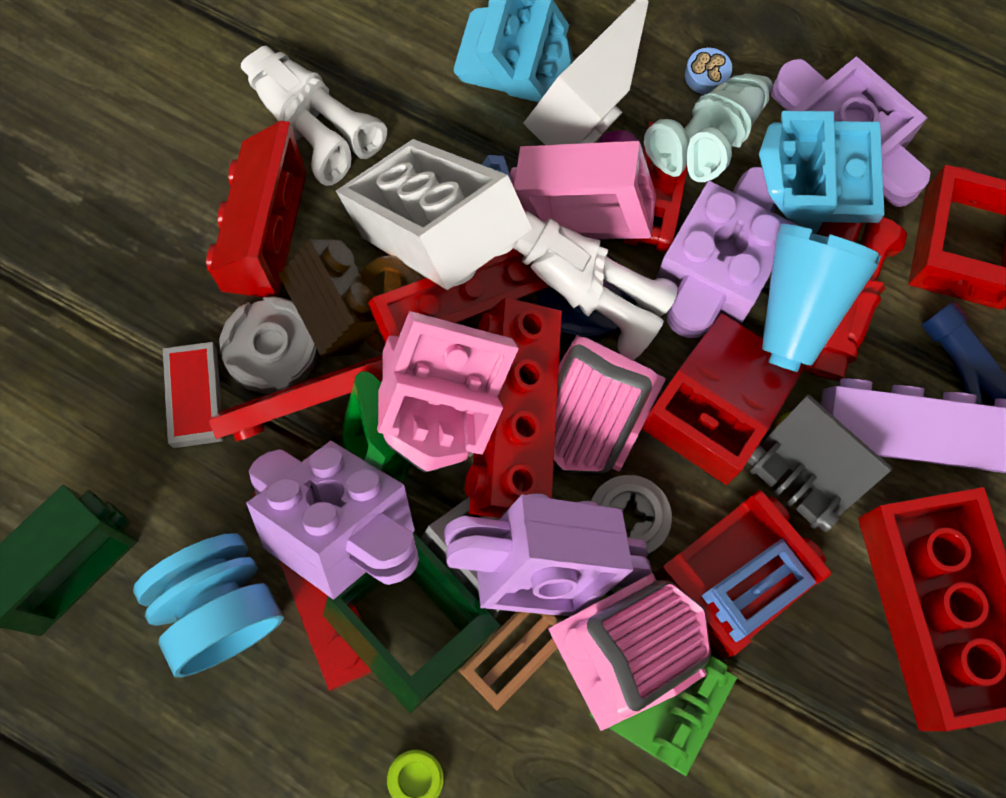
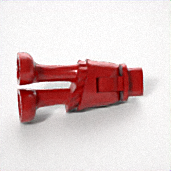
[805,217,908,381]

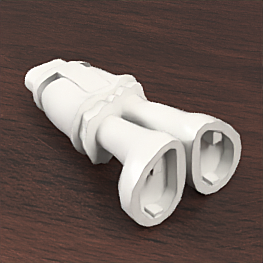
[241,46,387,186]
[514,211,678,360]

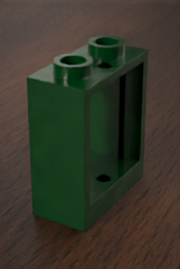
[0,485,137,636]
[322,532,501,714]

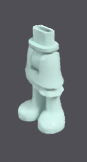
[644,74,773,182]

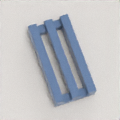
[702,538,816,642]

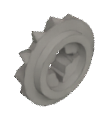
[591,475,672,554]

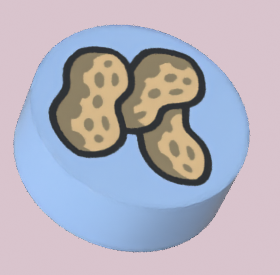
[685,48,732,95]

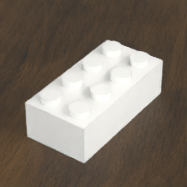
[336,139,533,290]

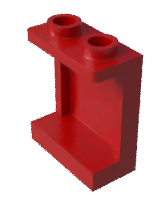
[654,490,832,659]

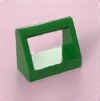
[341,372,411,482]

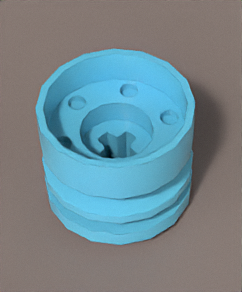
[133,533,284,678]

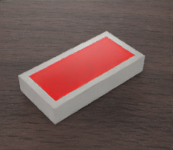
[163,342,224,448]

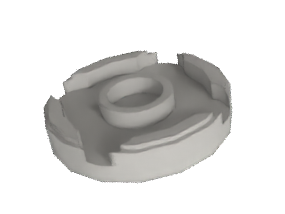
[219,296,320,394]

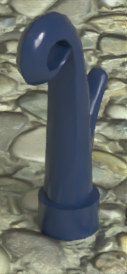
[920,301,1006,405]

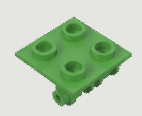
[589,656,737,776]

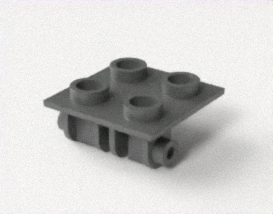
[747,394,893,533]

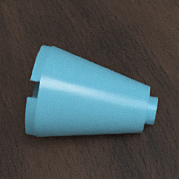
[762,224,881,372]

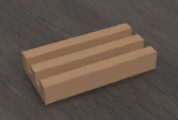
[459,612,562,711]

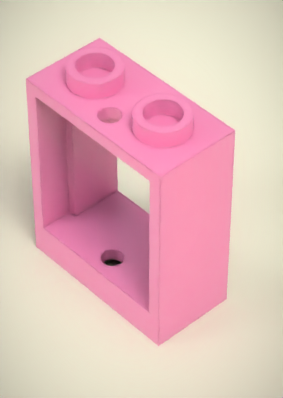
[510,141,656,239]

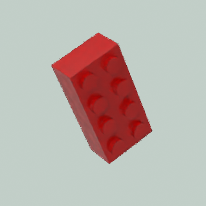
[858,487,1006,731]

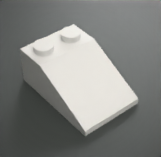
[523,0,649,145]

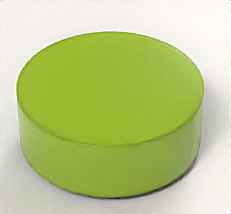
[387,749,444,798]

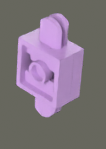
[771,56,930,207]
[656,167,797,338]
[246,441,419,600]
[444,494,652,617]

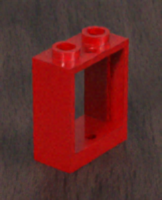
[908,165,1006,310]

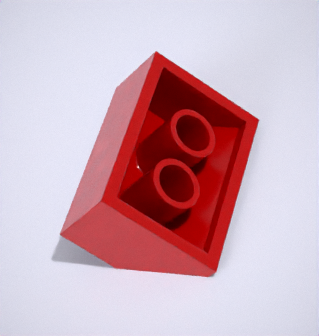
[206,121,307,297]

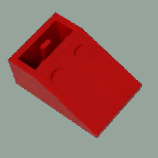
[641,313,805,486]

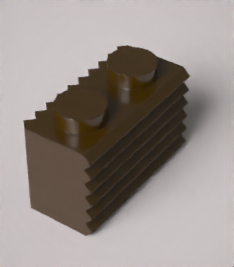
[278,239,378,358]

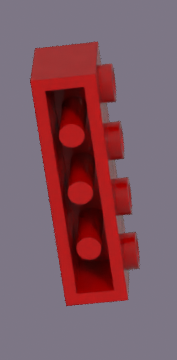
[465,297,562,518]

